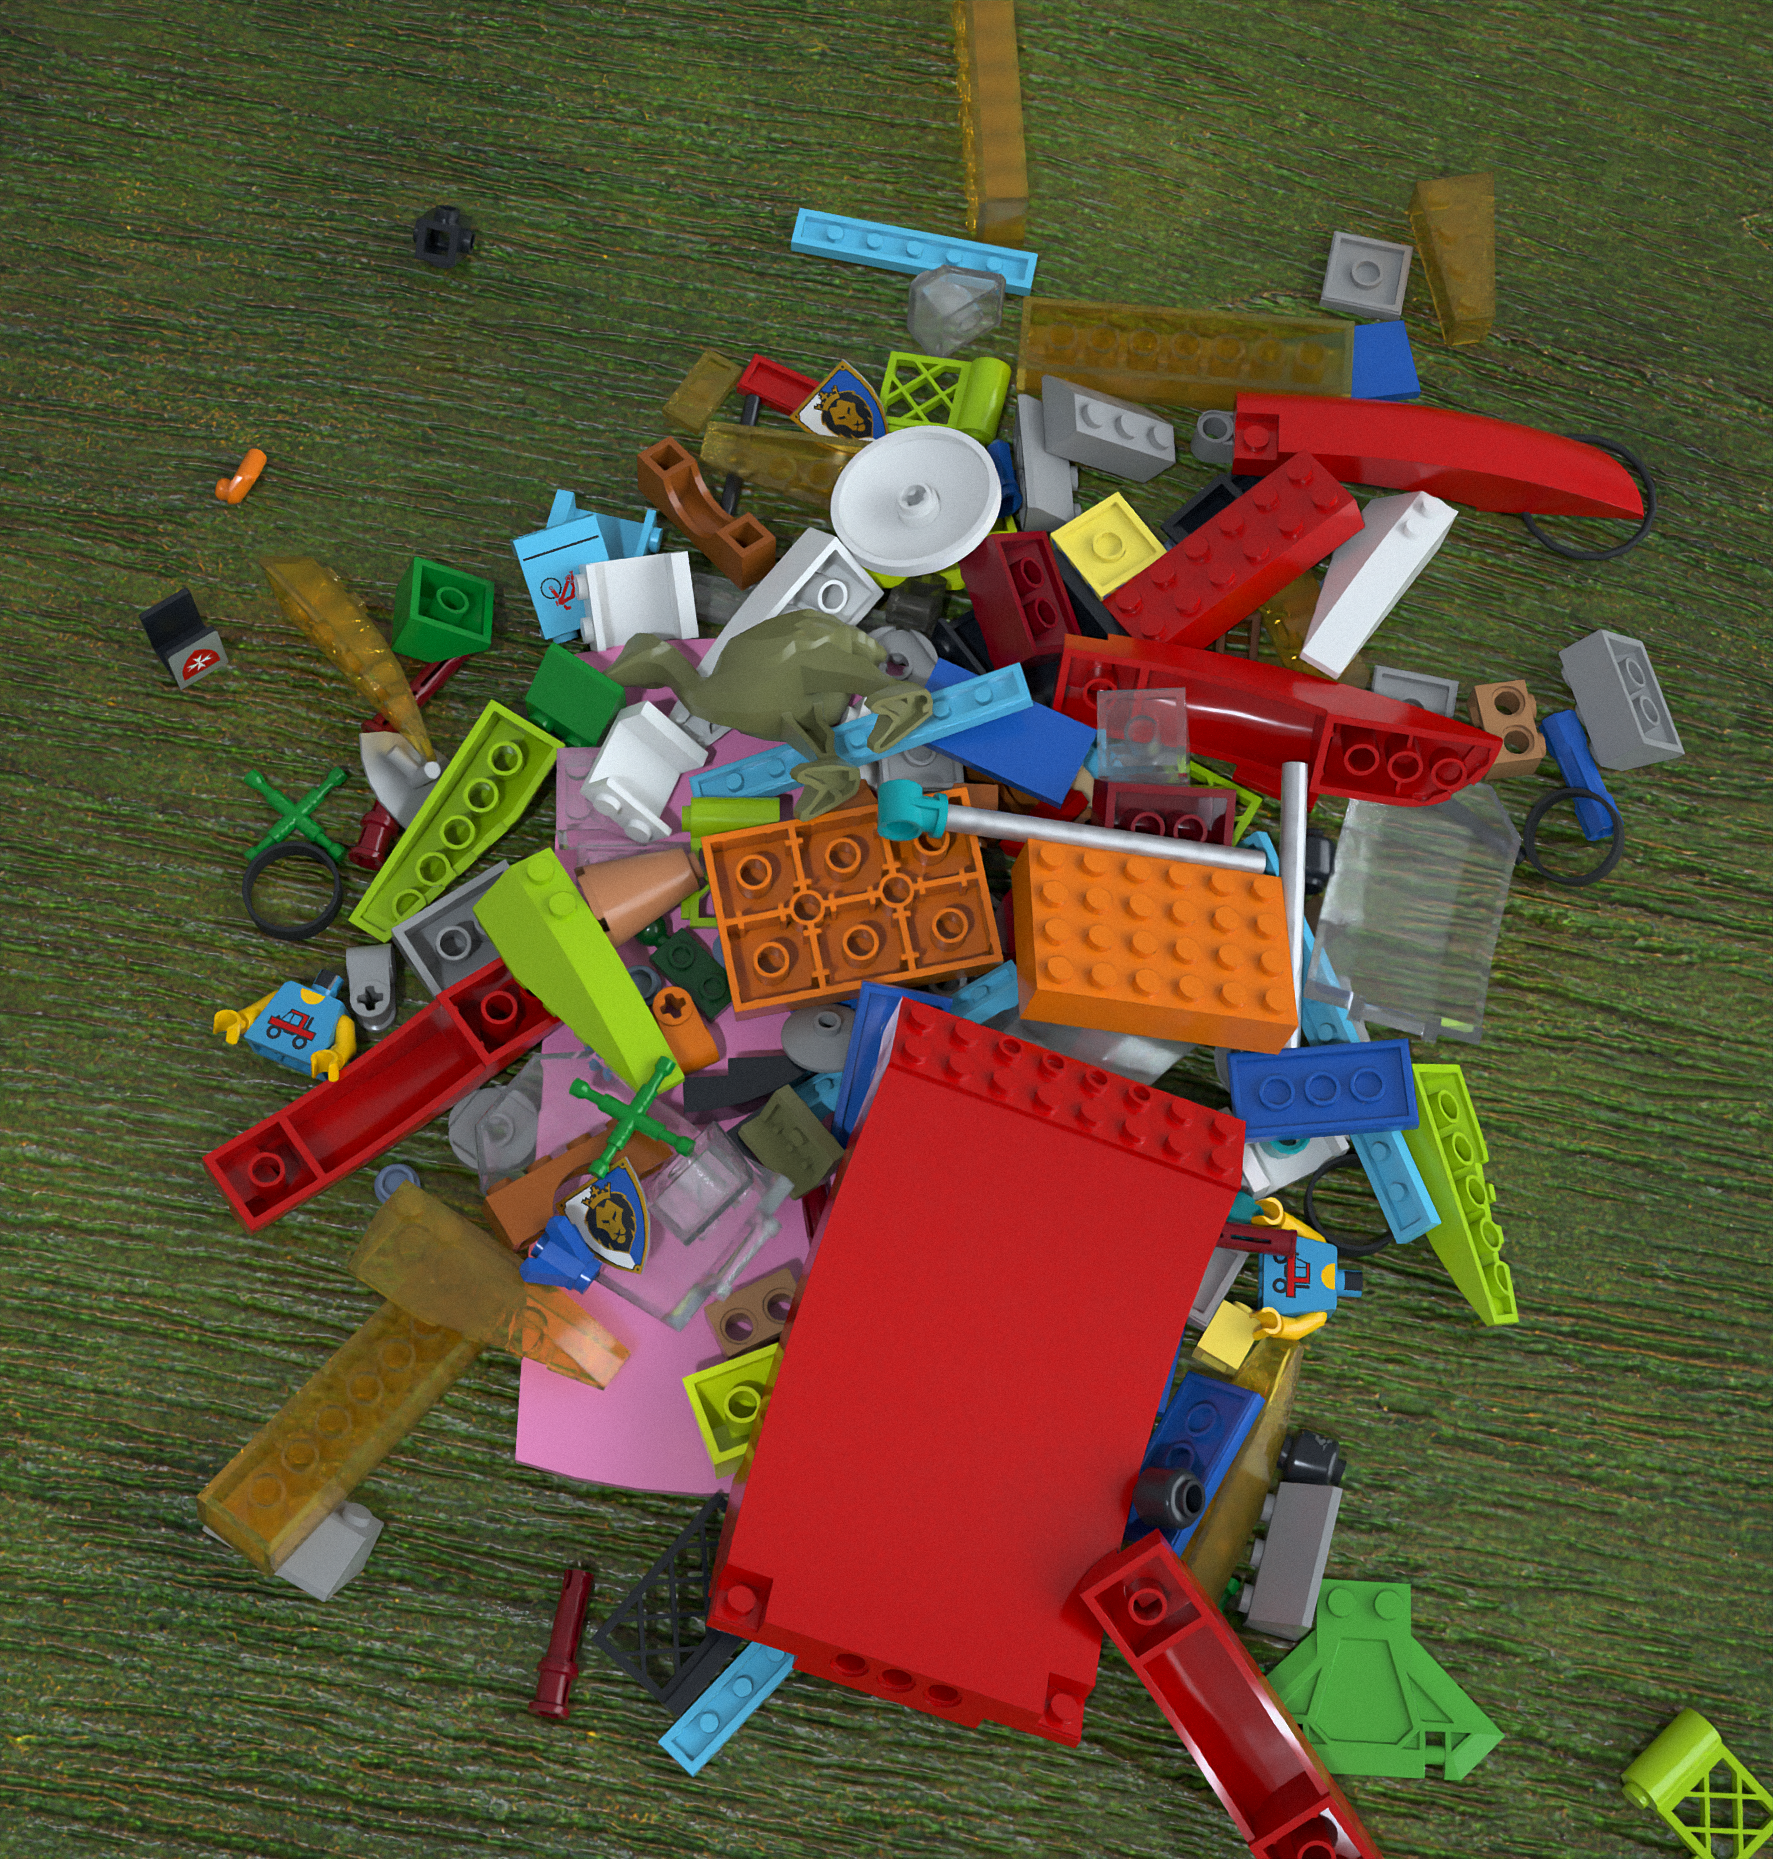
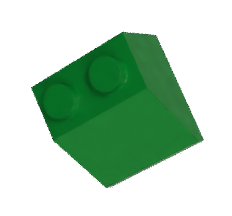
[391,556,495,663]
[525,642,627,761]

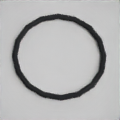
[1520,434,1657,561]

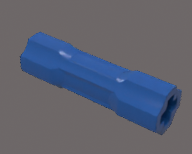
[1539,710,1624,841]

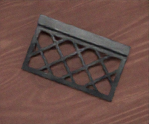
[590,1492,745,1717]

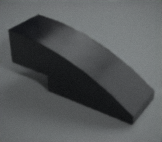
[1160,471,1267,545]
[683,1056,819,1126]

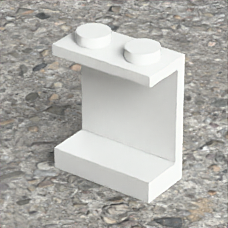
[574,551,699,652]
[580,700,709,844]
[1219,1107,1350,1200]

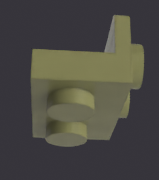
[738,1084,845,1201]

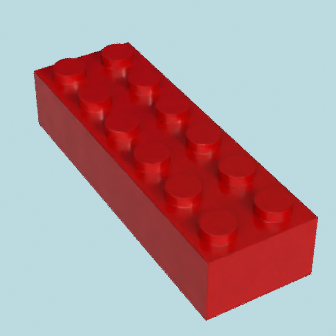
[1102,448,1365,650]

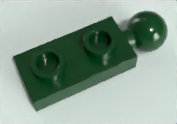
[634,916,732,1024]

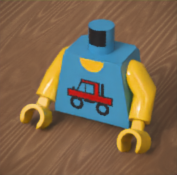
[212,969,357,1082]
[1249,1197,1363,1341]

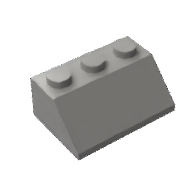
[1041,374,1176,483]
[1012,394,1081,540]
[1558,629,1685,771]
[391,859,510,999]
[202,1453,384,1602]
[1237,1482,1343,1641]

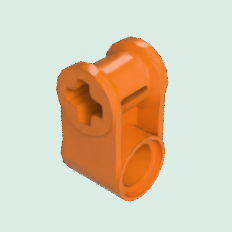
[652,986,721,1076]

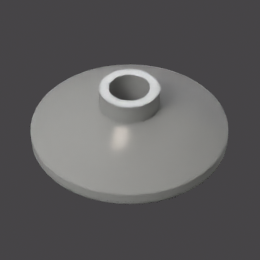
[781,1003,855,1073]

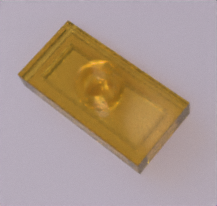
[662,348,743,436]

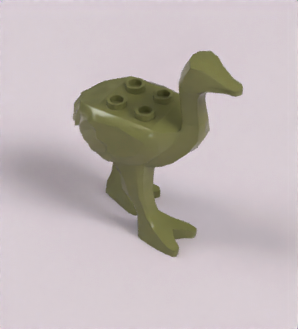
[602,608,933,822]

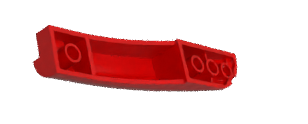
[1231,391,1644,519]
[1051,633,1503,807]
[202,957,564,1236]
[1079,1528,1385,1859]

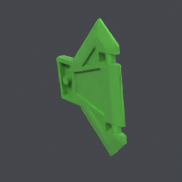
[1266,1579,1505,1781]

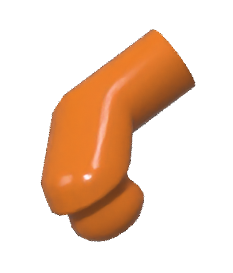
[215,448,267,505]

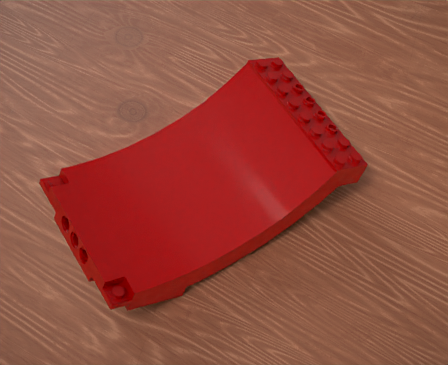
[706,996,1246,1748]

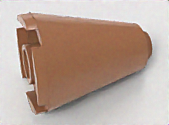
[574,847,704,949]

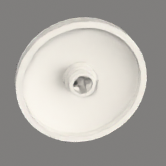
[831,425,1002,577]

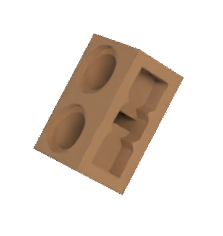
[1466,679,1546,781]
[704,1267,797,1362]

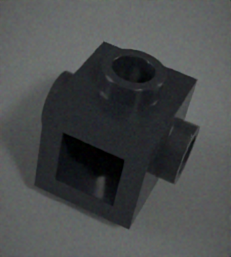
[413,205,476,268]

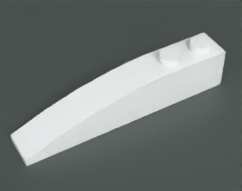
[1299,491,1458,680]
[668,527,884,749]

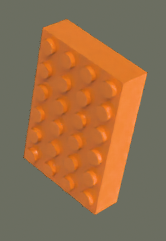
[701,787,1004,1022]
[1011,838,1299,1055]

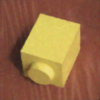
[1191,1300,1262,1380]

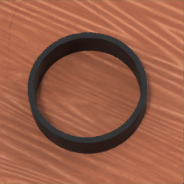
[1524,788,1625,886]
[242,841,343,941]
[1303,1154,1394,1257]

